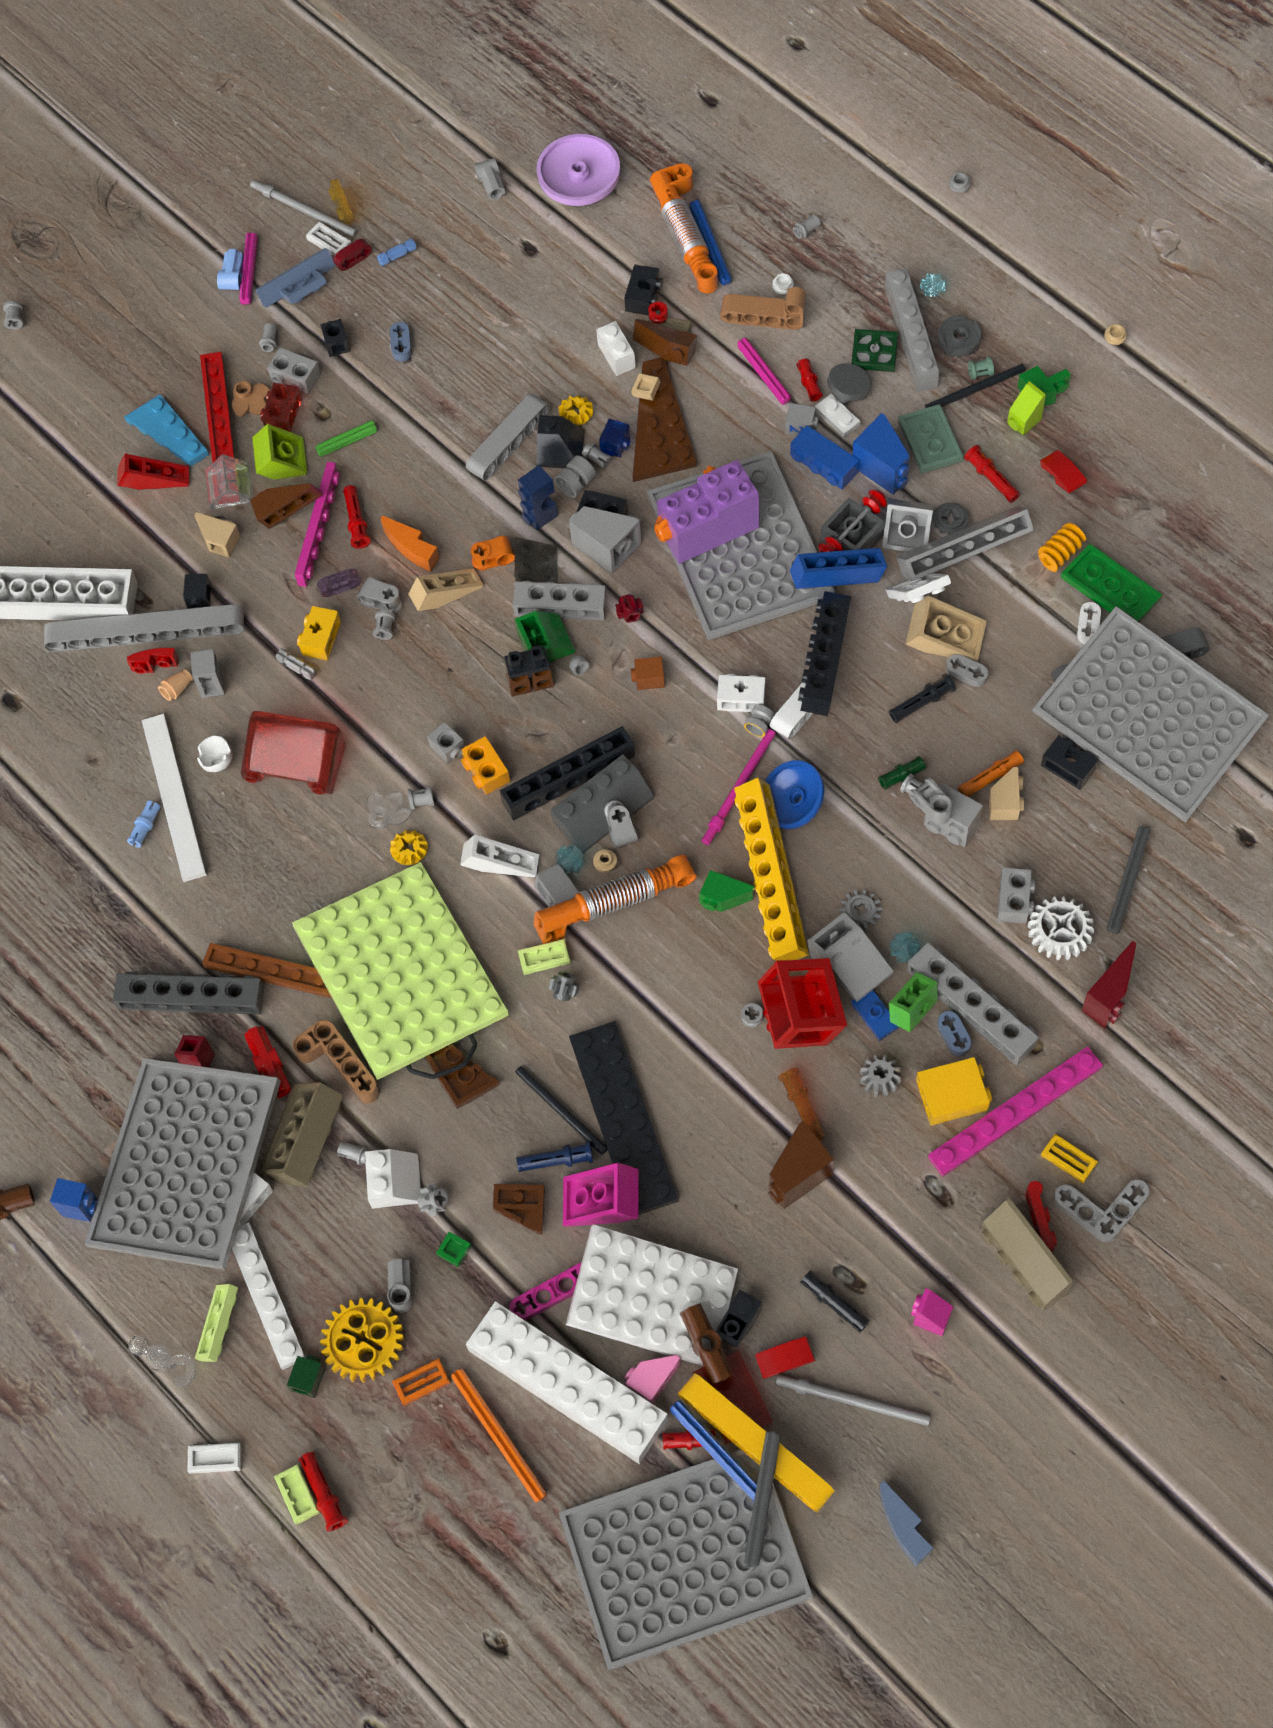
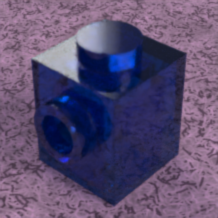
[599,418,631,458]

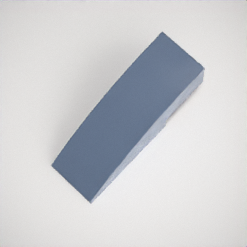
[879,1481,933,1567]

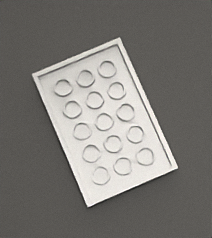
[566,1225,738,1366]

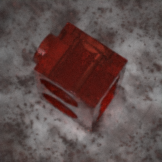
[260,382,302,432]

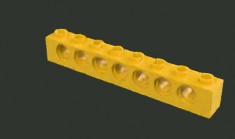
[734,778,809,961]

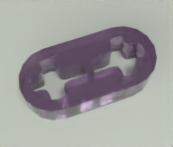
[317,569,361,597]

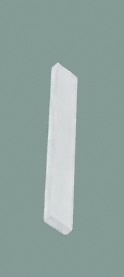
[141,714,207,882]

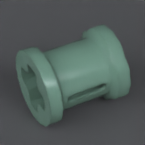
[968,356,994,380]

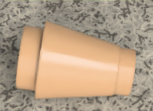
[158,669,193,701]

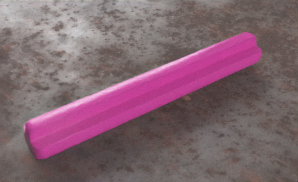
[239,232,258,305]
[737,338,791,405]

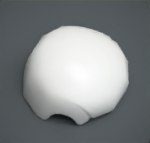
[197,735,233,772]

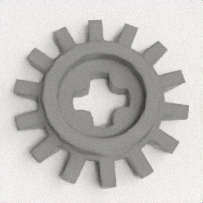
[839,890,882,930]

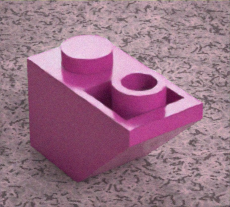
[911,1288,953,1336]

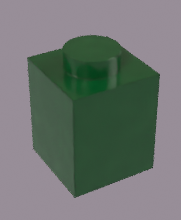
[287,1355,325,1398]

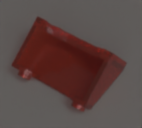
[241,711,346,795]

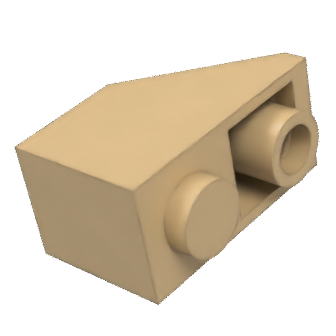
[194,512,240,558]
[989,767,1024,820]

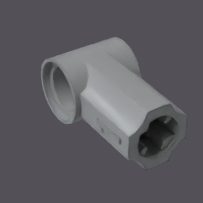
[474,158,505,200]
[387,1259,413,1314]

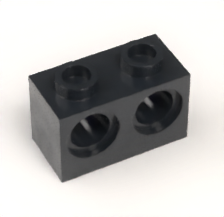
[577,490,628,516]

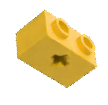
[297,606,341,661]

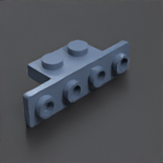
[256,248,335,308]

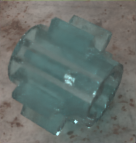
[920,273,946,297]
[555,845,584,874]
[890,932,920,963]

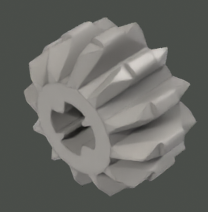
[860,1054,901,1097]

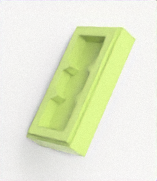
[518,939,571,975]
[274,1464,320,1525]

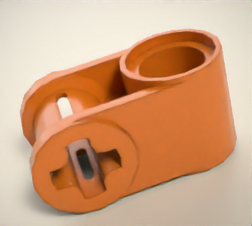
[471,535,515,571]

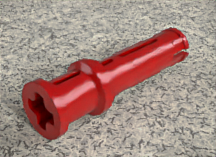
[964,445,1021,503]
[343,485,371,549]
[298,1452,348,1532]

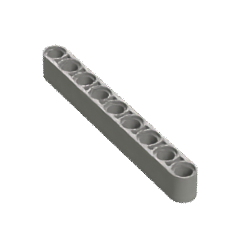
[44,605,244,652]

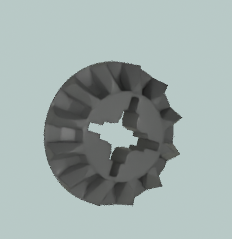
[933,503,969,535]

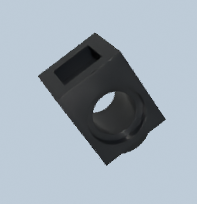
[320,319,350,357]
[183,573,211,609]

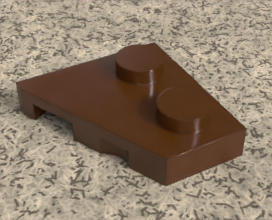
[493,1184,545,1235]

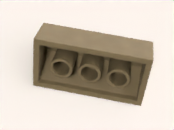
[258,1082,343,1186]
[981,1198,1073,1311]

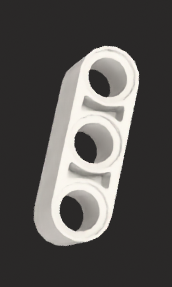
[770,683,813,740]

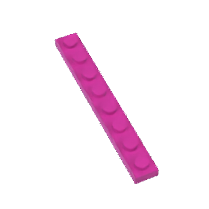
[928,1046,1103,1177]

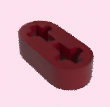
[333,239,372,271]

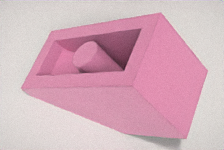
[624,1355,681,1404]

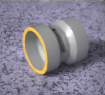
[744,704,775,737]

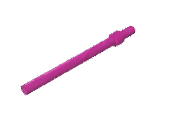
[701,729,776,845]

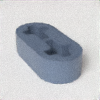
[390,322,412,361]
[937,1011,971,1057]

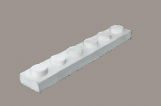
[232,1222,305,1370]

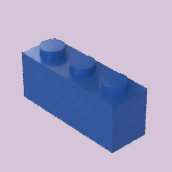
[790,425,859,490]

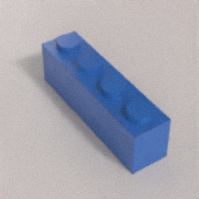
[789,548,887,589]

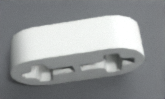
[1077,602,1101,644]

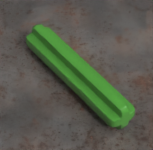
[315,420,377,457]

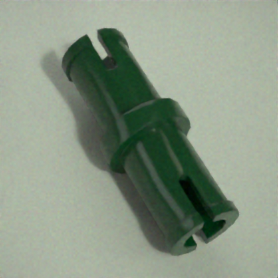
[878,756,926,790]

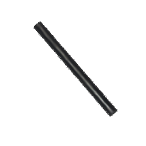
[925,364,1026,408]
[515,1066,607,1155]

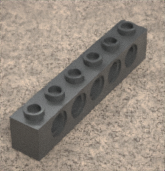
[113,972,264,1015]

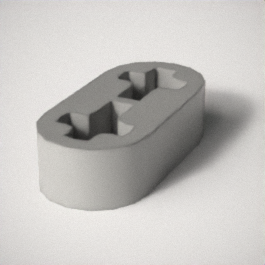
[946,654,988,687]

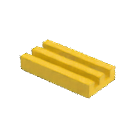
[1041,1134,1098,1184]

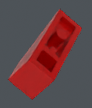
[117,453,189,490]

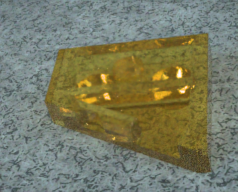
[327,178,354,225]

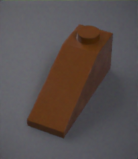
[633,319,697,366]
[250,483,323,529]

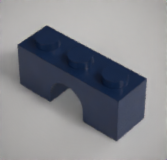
[518,465,558,530]

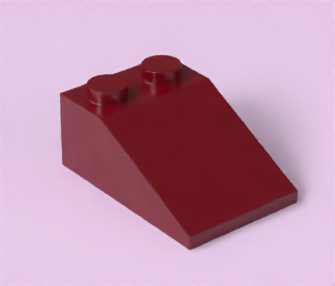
[1081,941,1137,1028]

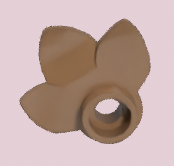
[231,381,271,417]

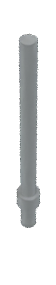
[250,179,358,237]
[776,1374,931,1426]

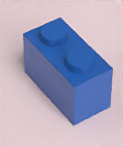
[50,1178,98,1222]

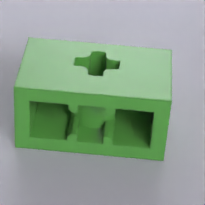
[889,972,938,1032]

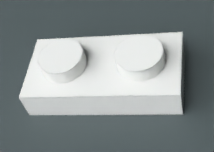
[815,394,860,438]

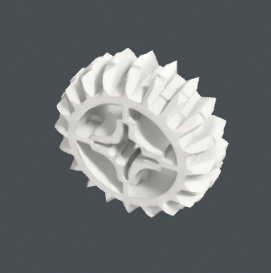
[1028,896,1094,961]

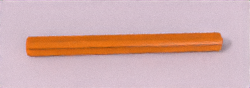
[451,1369,546,1503]

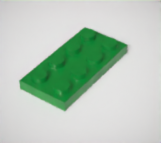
[1060,544,1162,622]

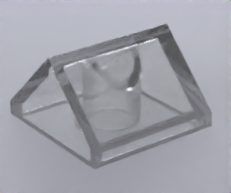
[205,454,254,509]

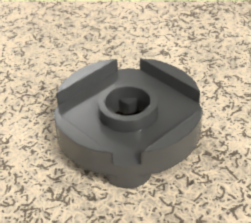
[937,315,981,357]

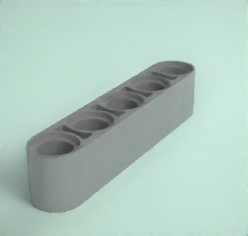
[466,393,550,481]

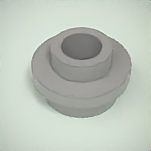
[949,172,970,193]

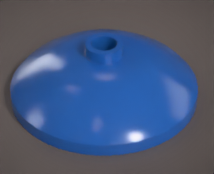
[765,760,825,830]

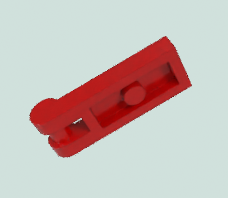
[1025,1181,1057,1254]

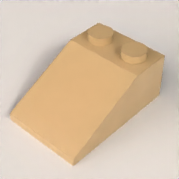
[906,595,987,662]

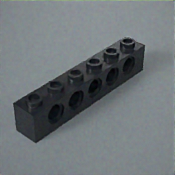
[798,591,851,717]
[499,726,635,821]

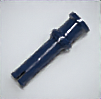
[516,1141,593,1172]

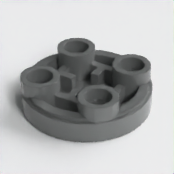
[827,363,871,403]

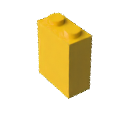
[916,1057,992,1126]

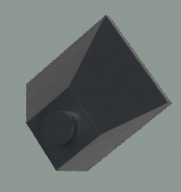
[537,415,585,468]

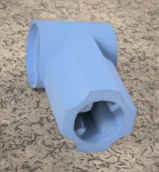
[217,249,244,290]

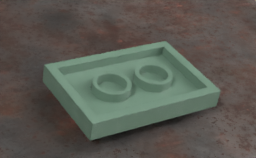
[898,404,963,474]

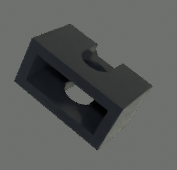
[624,264,663,315]
[1041,735,1099,790]

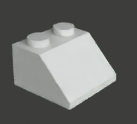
[365,1149,421,1209]

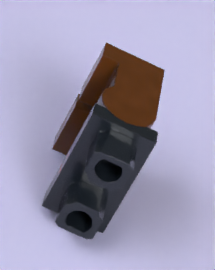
[504,645,554,697]

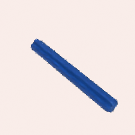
[689,199,732,286]
[670,1400,757,1501]

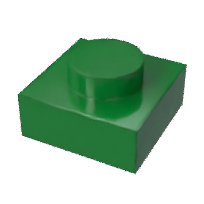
[436,1232,471,1268]

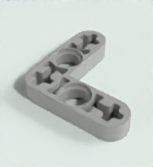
[1053,1179,1149,1242]

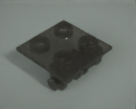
[514,537,557,583]

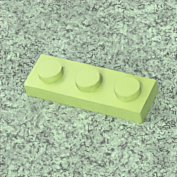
[195,1284,238,1362]

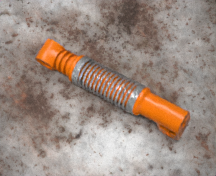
[650,163,718,294]
[533,855,697,944]

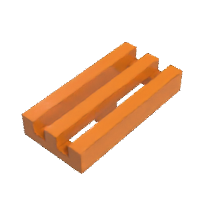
[392,1358,450,1406]

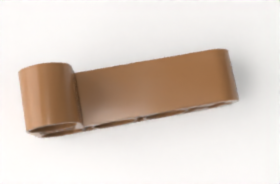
[720,287,806,330]
[292,1020,379,1103]

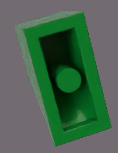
[699,870,755,912]

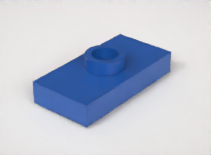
[851,990,899,1041]

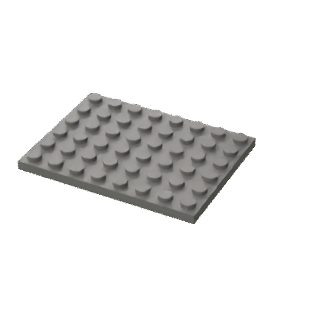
[647,451,835,640]
[1032,607,1269,823]
[85,1058,281,1270]
[559,1450,813,1671]

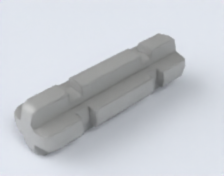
[276,649,316,680]

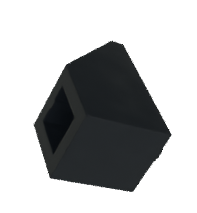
[715,1289,762,1347]

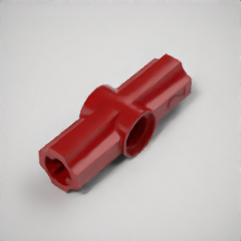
[244,1026,291,1098]

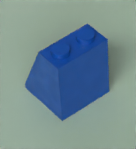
[853,413,910,495]

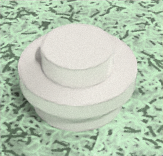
[772,273,794,294]

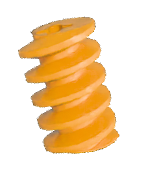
[1038,523,1086,572]

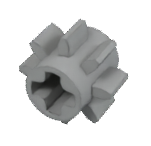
[417,1183,449,1216]

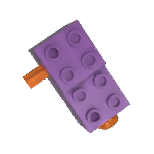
[654,459,759,564]

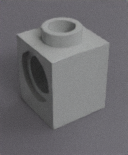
[427,722,465,764]

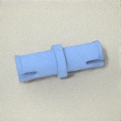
[127,801,161,848]

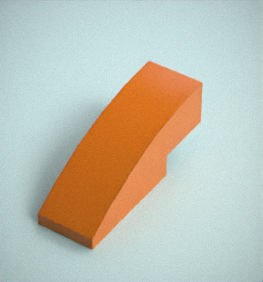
[381,515,439,572]

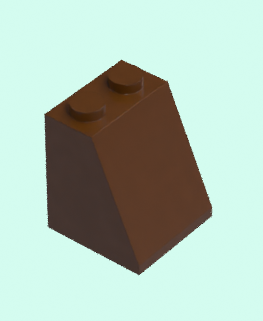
[768,1120,834,1209]

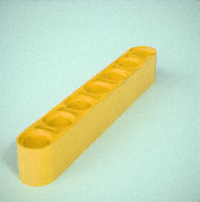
[677,1373,835,1512]

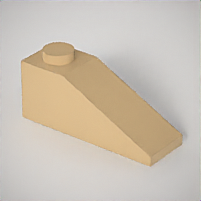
[408,568,483,611]

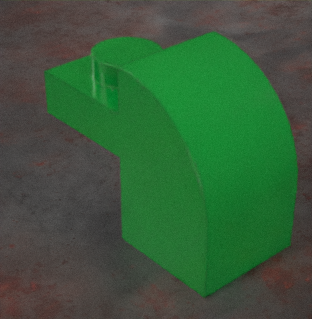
[1017,366,1071,406]

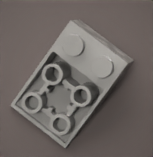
[807,912,894,1002]

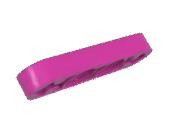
[509,1262,582,1321]

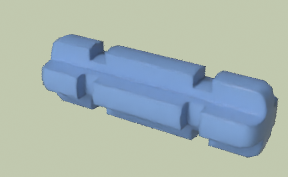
[377,239,417,266]

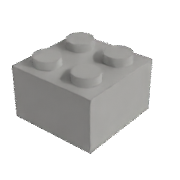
[924,783,983,847]

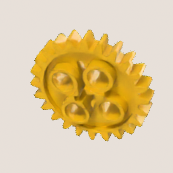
[320,1298,405,1383]

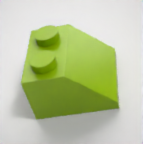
[252,424,307,480]

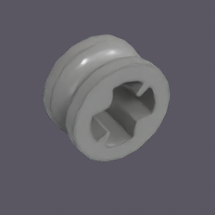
[741,1003,763,1028]

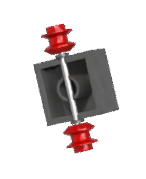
[818,490,887,552]

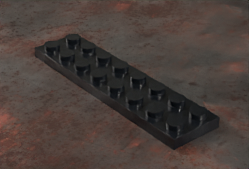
[569,1021,678,1215]

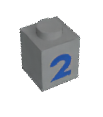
[785,403,819,435]

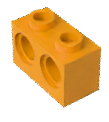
[460,736,510,795]

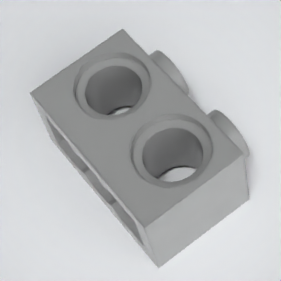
[267,348,321,394]
[190,649,224,698]
[997,867,1035,924]

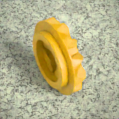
[558,394,593,426]
[390,829,428,865]

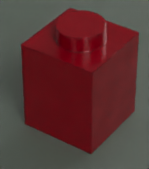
[174,1035,215,1068]

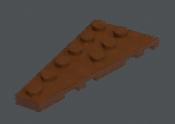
[633,357,697,482]

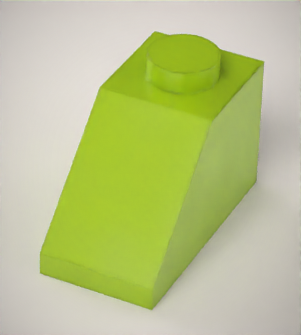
[1007,381,1046,435]

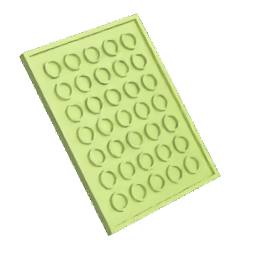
[292,862,509,1080]

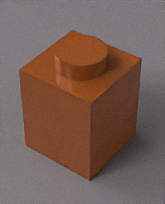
[630,656,665,690]

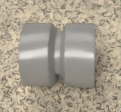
[554,456,596,498]

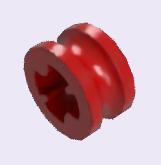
[648,302,668,324]

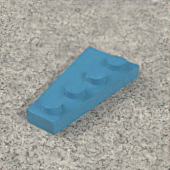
[124,394,209,466]

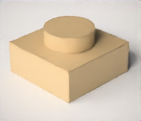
[631,374,661,400]

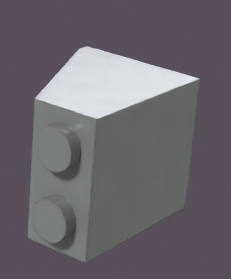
[569,506,641,574]

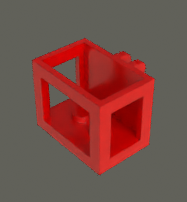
[758,958,847,1049]

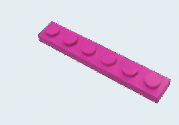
[295,462,341,587]

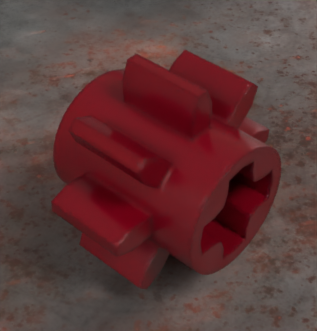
[615,594,644,623]

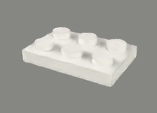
[886,573,951,603]

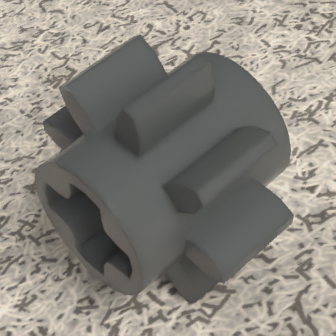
[548,971,580,1001]

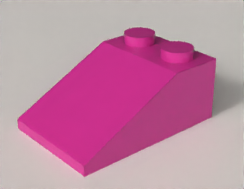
[563,1163,639,1227]

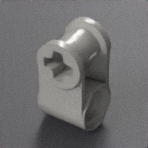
[357,577,402,614]
[909,778,952,825]
[604,800,638,848]

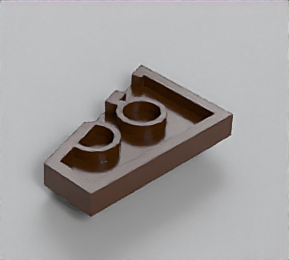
[424,1044,499,1109]

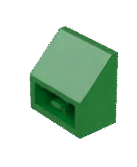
[515,611,576,663]

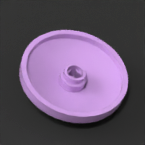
[537,134,620,206]

